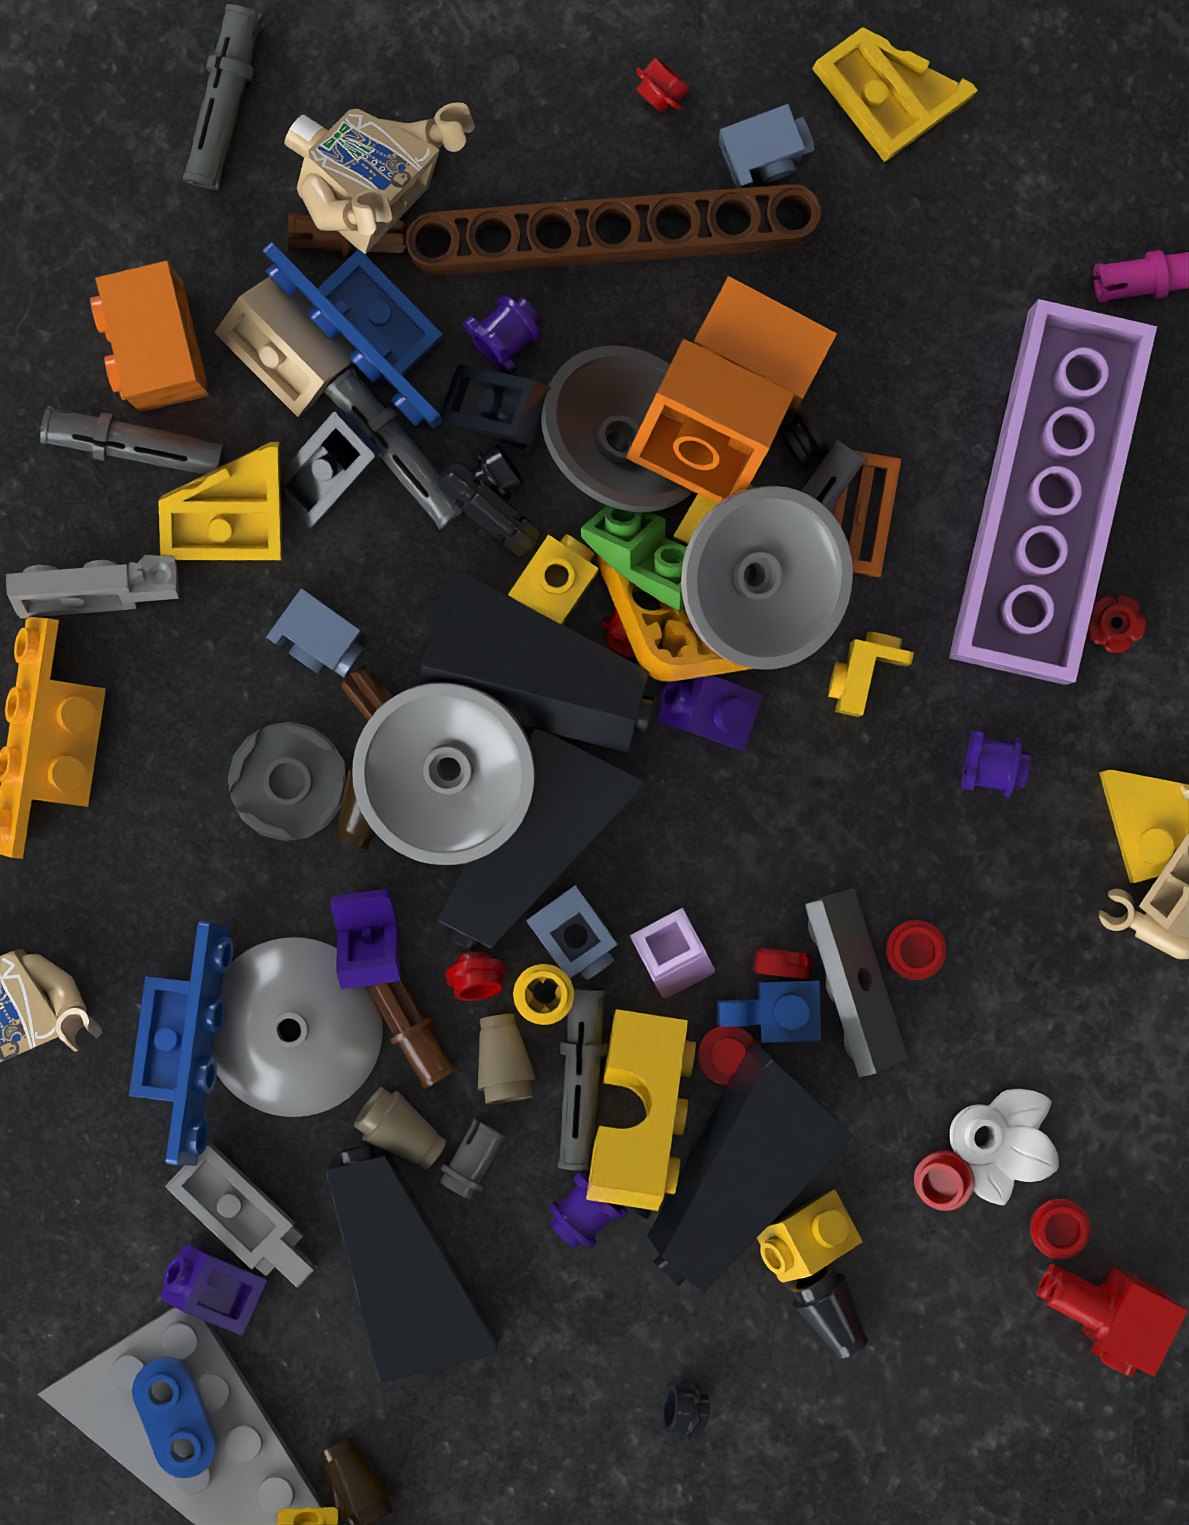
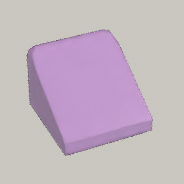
[630,908,715,999]

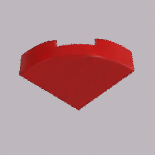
[753,947,815,979]

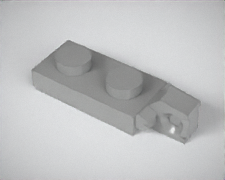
[6,555,179,618]
[165,1141,317,1287]

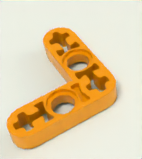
[596,554,753,682]

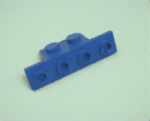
[263,242,444,429]
[129,921,233,1166]

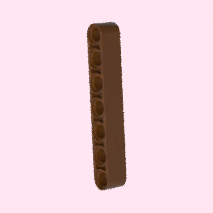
[406,184,821,276]

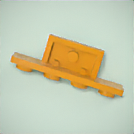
[0,617,106,859]

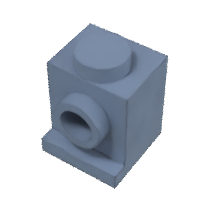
[718,104,815,189]
[266,589,365,678]
[526,884,618,981]

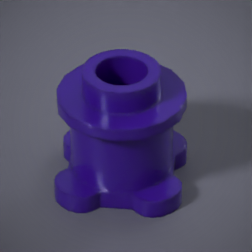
[462,295,542,375]
[961,730,1031,798]
[549,1171,628,1248]

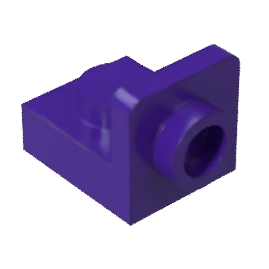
[161,1243,267,1336]

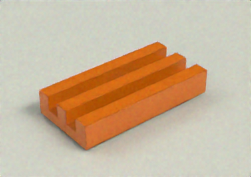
[831,450,901,578]

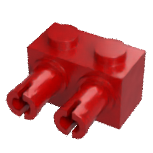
[1037,1264,1188,1378]

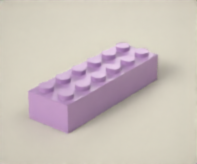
[949,299,1157,685]

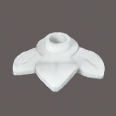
[950,1088,1059,1205]

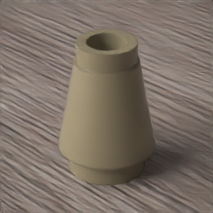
[478,1014,537,1104]
[354,1087,446,1170]

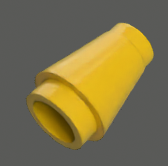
[513,964,574,1025]

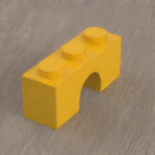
[586,1009,696,1211]

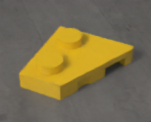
[812,27,978,162]
[158,442,283,560]
[1099,770,1189,883]

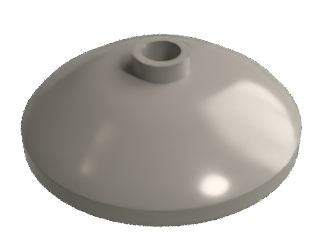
[681,485,853,670]
[352,682,536,865]
[211,937,384,1117]

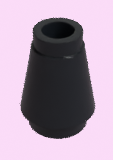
[791,1264,868,1359]

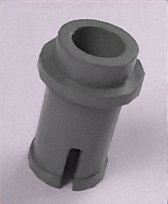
[440,1118,507,1200]

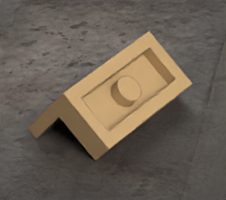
[214,277,356,417]

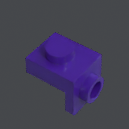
[658,675,763,751]
[331,889,401,989]

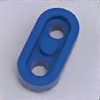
[132,1357,217,1478]

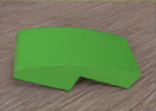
[581,505,687,611]

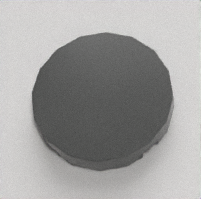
[228,722,347,841]

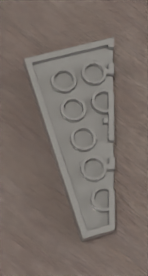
[37,1307,325,1525]

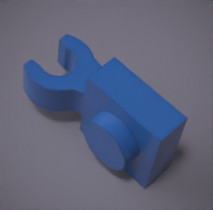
[716,980,821,1043]

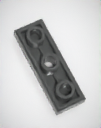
[805,887,908,1077]

